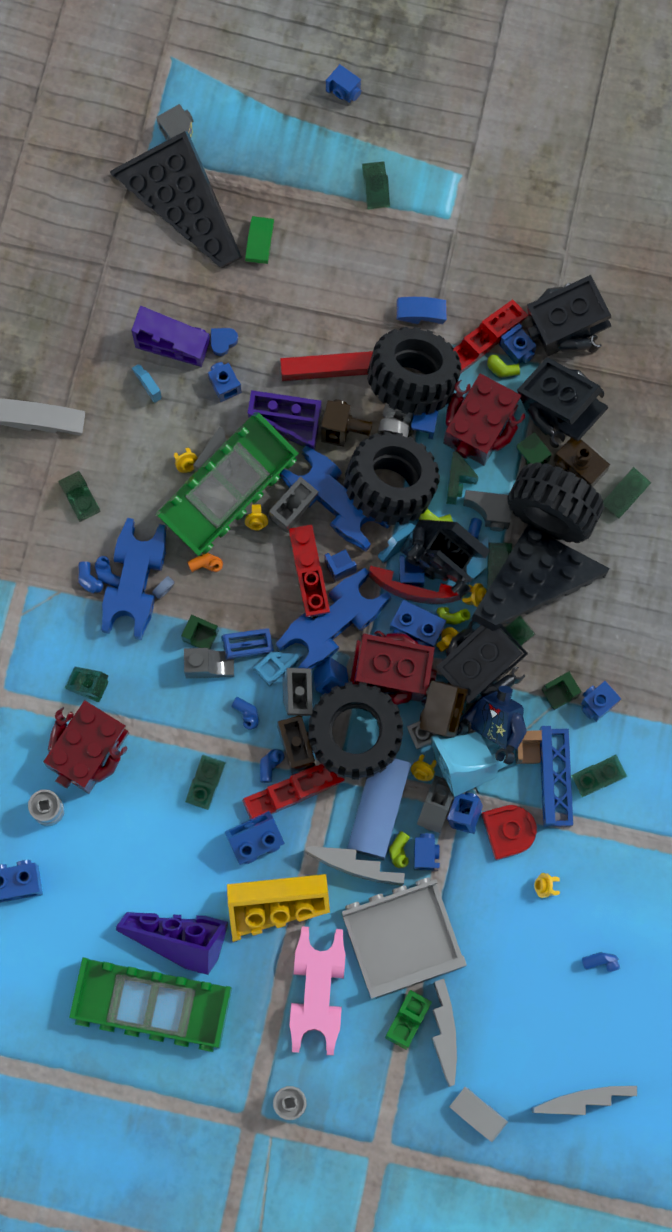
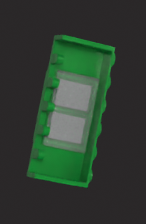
[155,412,299,556]
[69,957,232,1052]

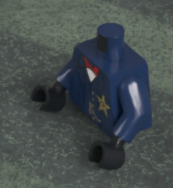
[457,686,527,764]

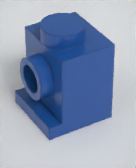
[326,64,362,103]
[499,324,536,364]
[208,362,242,402]
[447,792,483,834]
[414,833,440,871]

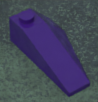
[116,912,228,975]

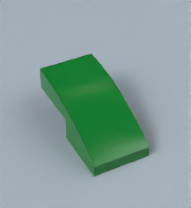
[245,216,275,264]
[385,990,432,1050]

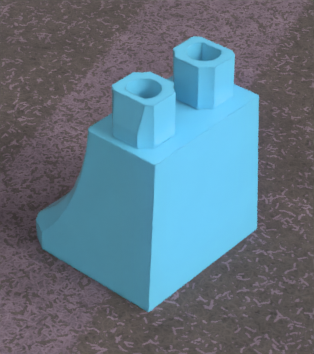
[431,732,508,797]

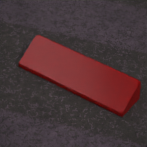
[280,351,373,381]

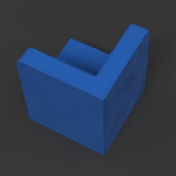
[411,410,439,439]
[324,549,357,582]
[399,555,425,588]
[313,656,349,694]

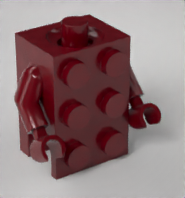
[443,373,525,465]
[350,631,437,705]
[43,700,129,794]

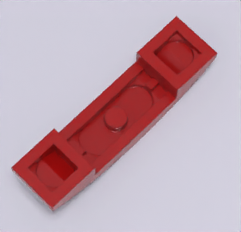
[369,566,462,604]

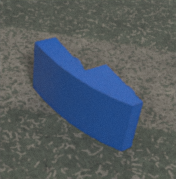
[396,297,447,324]

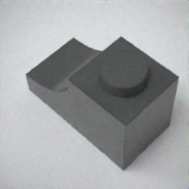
[269,476,319,533]
[463,490,512,531]
[184,648,234,679]

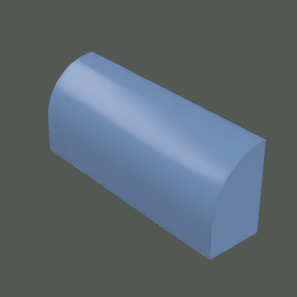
[347,758,411,860]

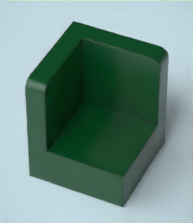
[516,432,552,465]
[181,614,219,649]
[542,671,581,710]

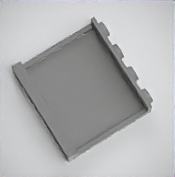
[342,877,467,1000]

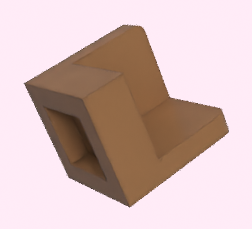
[515,730,542,764]

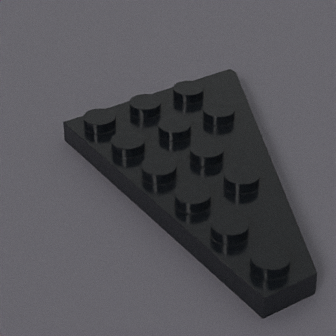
[110,131,242,268]
[471,525,610,631]

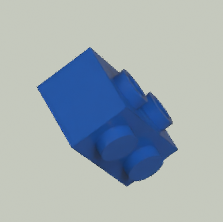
[390,600,446,647]
[225,811,285,865]
[0,860,43,903]

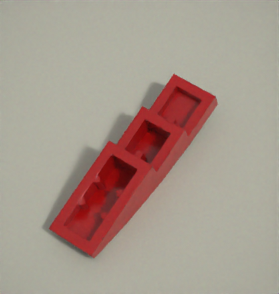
[453,299,528,373]
[242,764,345,820]

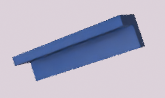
[539,726,573,827]

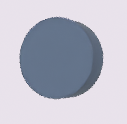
[152,576,175,599]

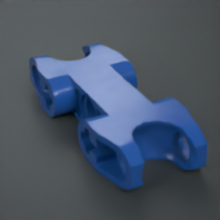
[280,446,391,552]
[101,518,167,640]
[276,568,391,670]

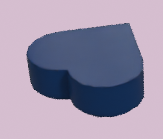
[211,328,238,356]

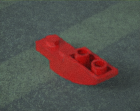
[289,525,330,617]

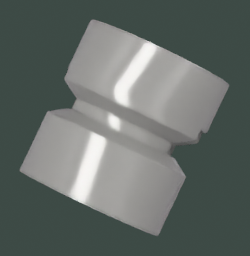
[377,403,414,437]
[28,790,64,826]
[273,1086,307,1120]

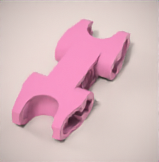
[289,926,346,1056]

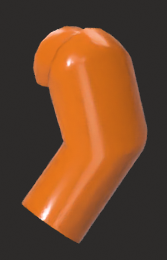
[187,553,223,572]

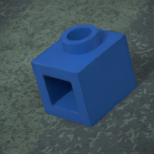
[580,681,621,722]

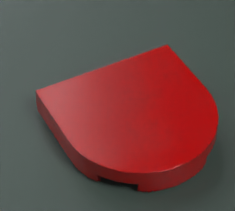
[481,805,537,861]

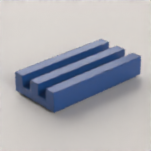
[221,628,274,660]

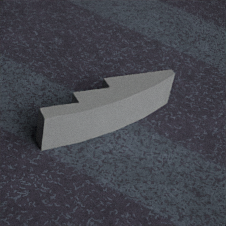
[0,399,85,436]
[306,846,405,886]
[431,979,457,1087]
[532,1086,637,1115]

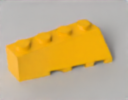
[227,874,330,942]

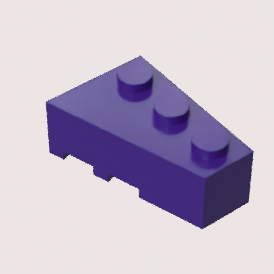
[131,305,210,367]
[248,390,322,450]

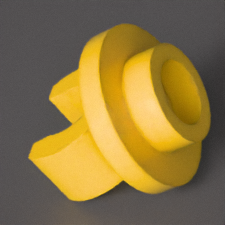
[174,448,198,473]
[245,504,268,530]
[462,583,487,607]
[436,627,459,652]
[411,754,437,781]
[534,873,560,898]

